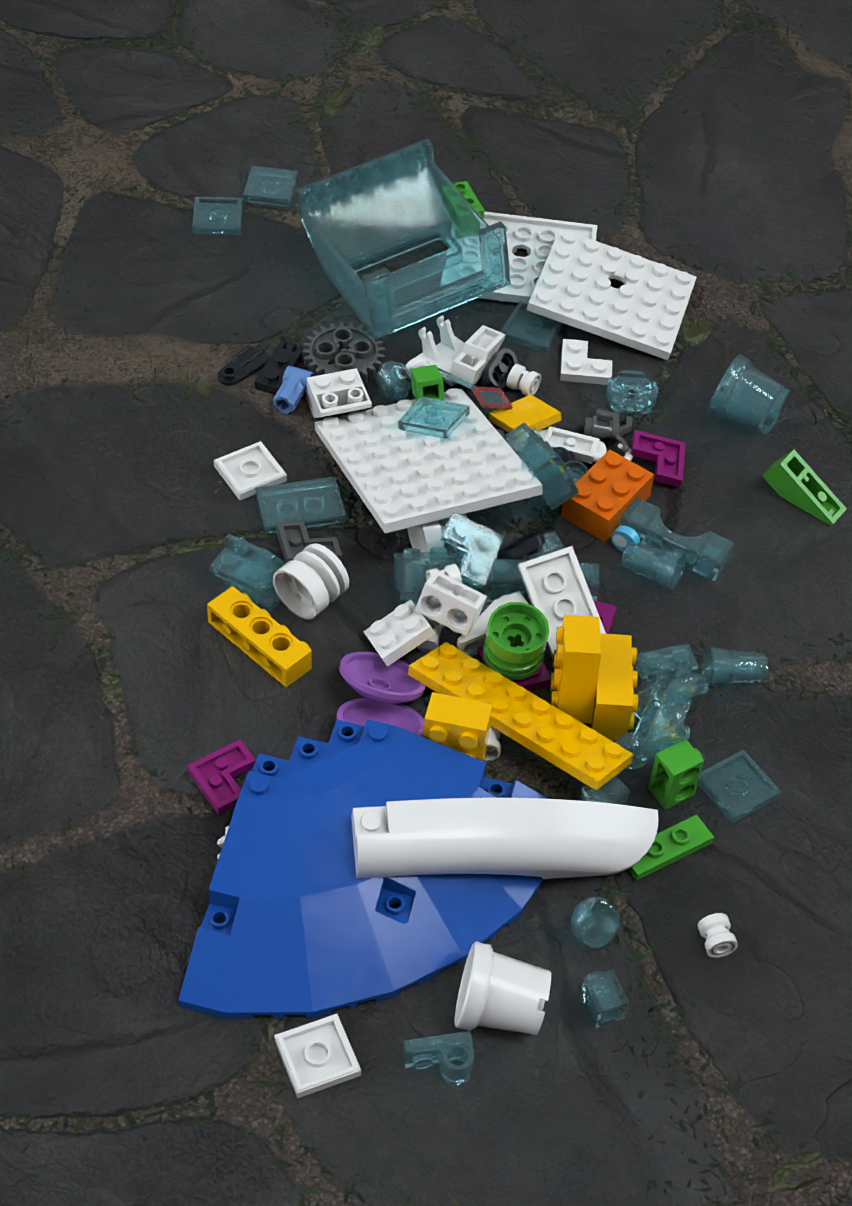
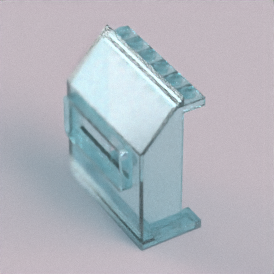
[295,138,511,340]

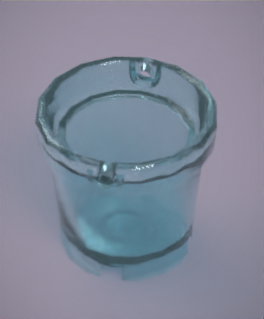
[707,354,792,435]

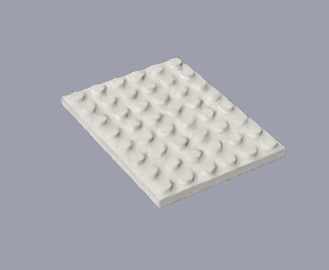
[315,388,543,533]

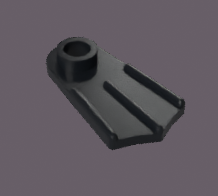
[218,345,269,386]

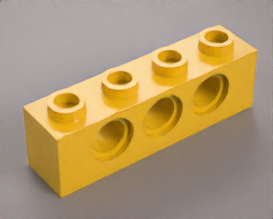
[207,586,312,688]

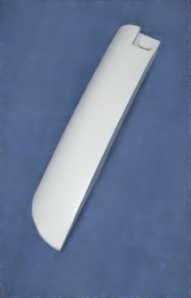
[351,798,658,879]

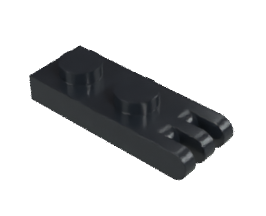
[254,340,303,395]

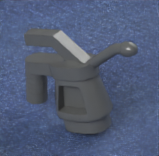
[584,409,632,452]

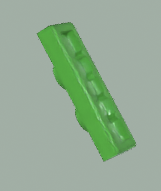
[628,815,714,881]

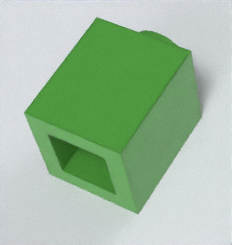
[410,365,445,406]

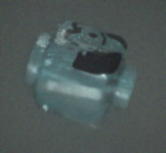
[376,361,412,400]

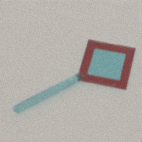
[437,367,513,409]

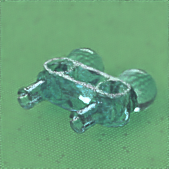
[615,676,708,770]

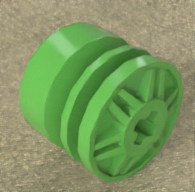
[483,602,550,680]

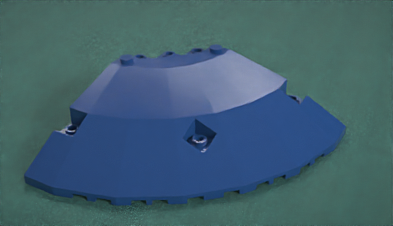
[178,719,548,1019]

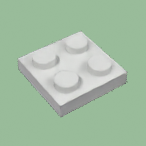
[363,600,436,667]

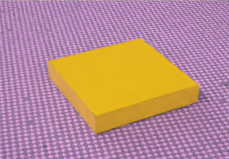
[488,394,562,440]

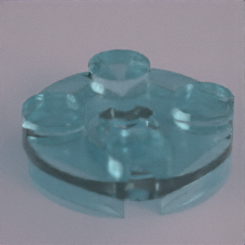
[606,370,658,414]

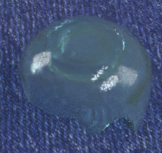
[570,896,620,949]

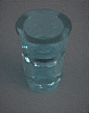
[621,542,686,590]
[702,645,768,686]

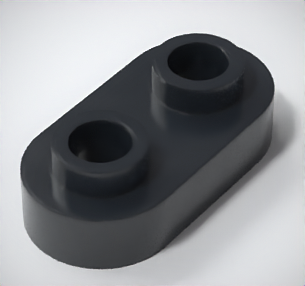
[482,348,518,390]
[494,530,546,568]

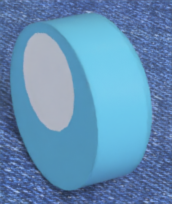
[611,526,640,553]

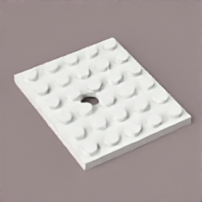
[440,212,597,304]
[526,229,697,360]

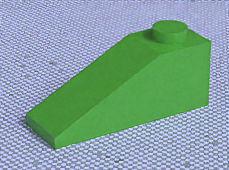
[762,449,847,526]

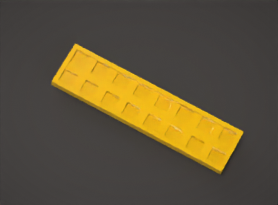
[408,642,634,791]

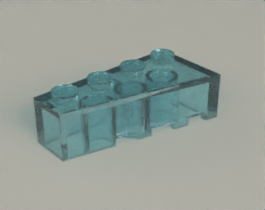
[503,422,579,510]

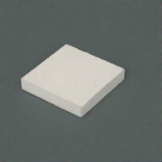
[214,441,287,500]
[274,1014,361,1098]

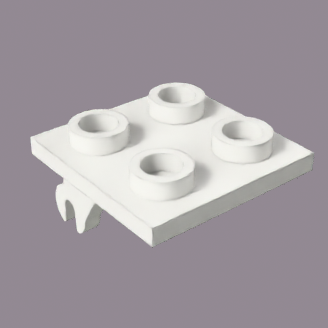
[416,315,465,387]

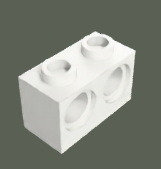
[415,570,487,636]

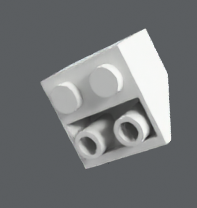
[307,368,372,418]

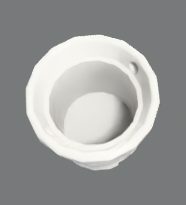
[454,941,551,1035]

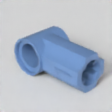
[273,365,315,415]

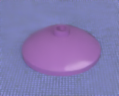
[339,652,426,704]
[336,698,424,737]

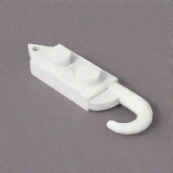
[529,426,633,464]

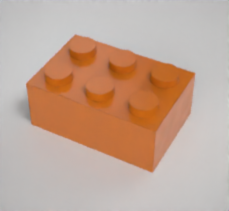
[561,450,654,542]

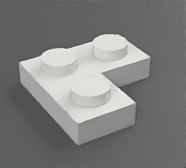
[560,339,612,385]

